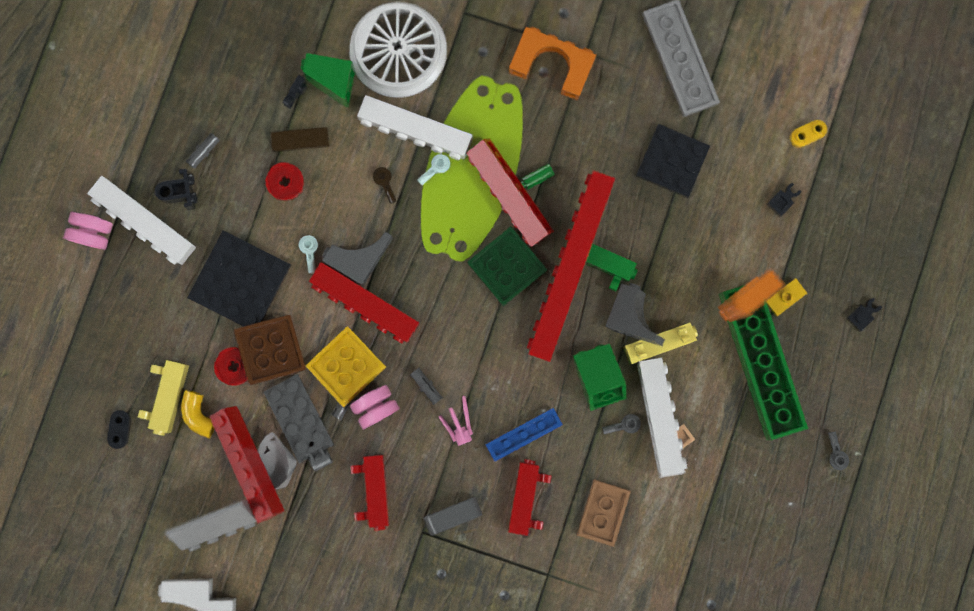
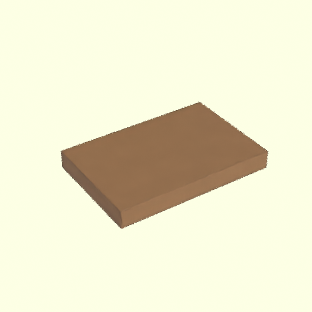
[577,479,631,547]

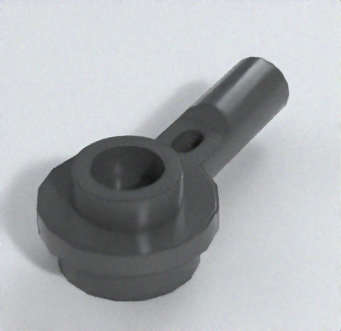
[602,414,641,434]
[828,431,849,470]

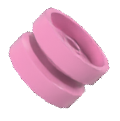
[63,212,113,250]
[350,385,400,430]

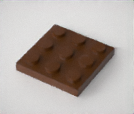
[233,315,306,386]

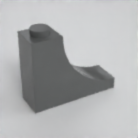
[322,232,393,286]
[605,283,665,347]

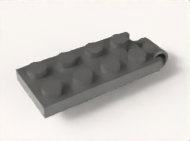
[263,374,334,472]

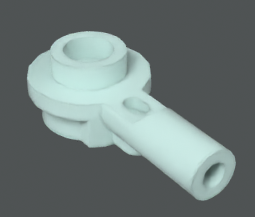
[417,154,450,185]
[299,235,318,274]

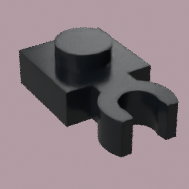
[282,74,308,109]
[767,183,801,217]
[846,298,882,332]

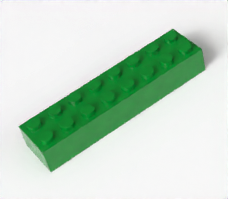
[718,285,808,440]

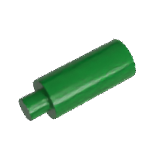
[521,164,555,190]

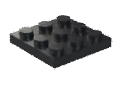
[636,124,710,198]

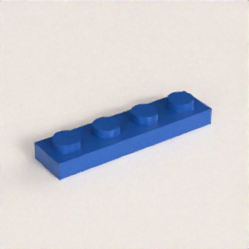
[485,408,563,461]

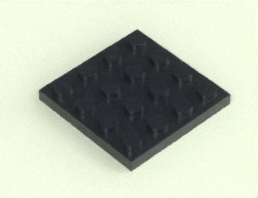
[187,230,292,327]

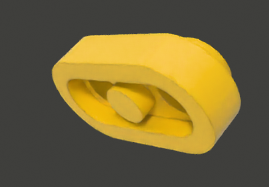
[790,120,827,148]

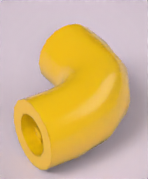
[181,390,215,439]

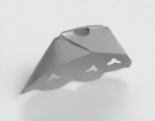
[258,432,297,490]

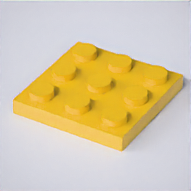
[306,326,386,407]

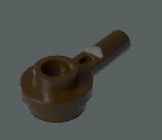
[373,167,397,204]

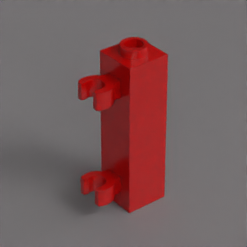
[350,455,390,531]
[508,459,551,536]

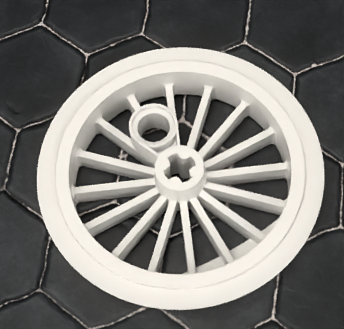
[349,2,447,97]

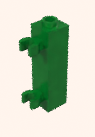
[585,243,638,291]

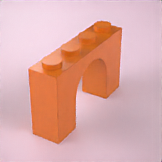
[508,27,596,101]
[718,270,784,322]

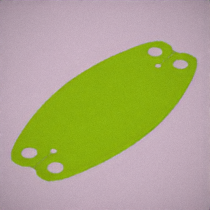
[421,76,523,262]

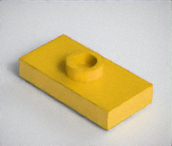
[766,278,807,316]

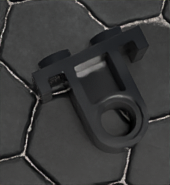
[155,169,198,210]

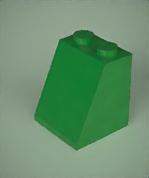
[301,53,355,107]
[573,344,627,411]

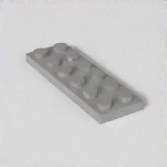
[643,0,720,117]

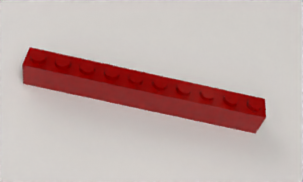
[526,171,615,362]

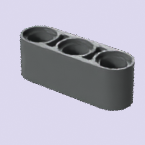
[423,497,483,536]

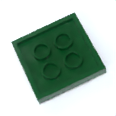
[467,226,547,307]

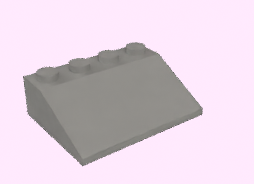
[165,500,256,552]

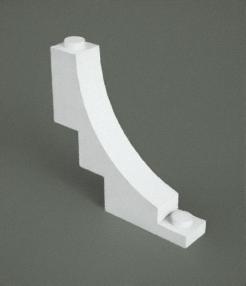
[158,578,236,611]

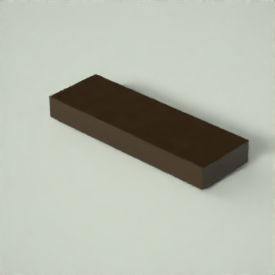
[271,127,330,152]

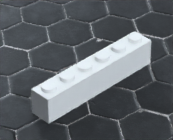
[357,95,473,160]
[87,176,196,265]
[637,358,687,478]

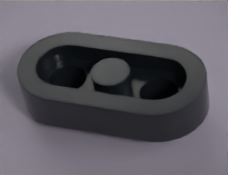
[107,410,131,449]

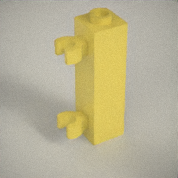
[623,323,698,365]
[138,360,189,436]

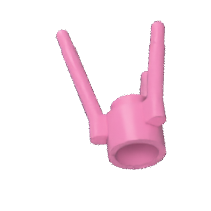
[439,396,473,446]

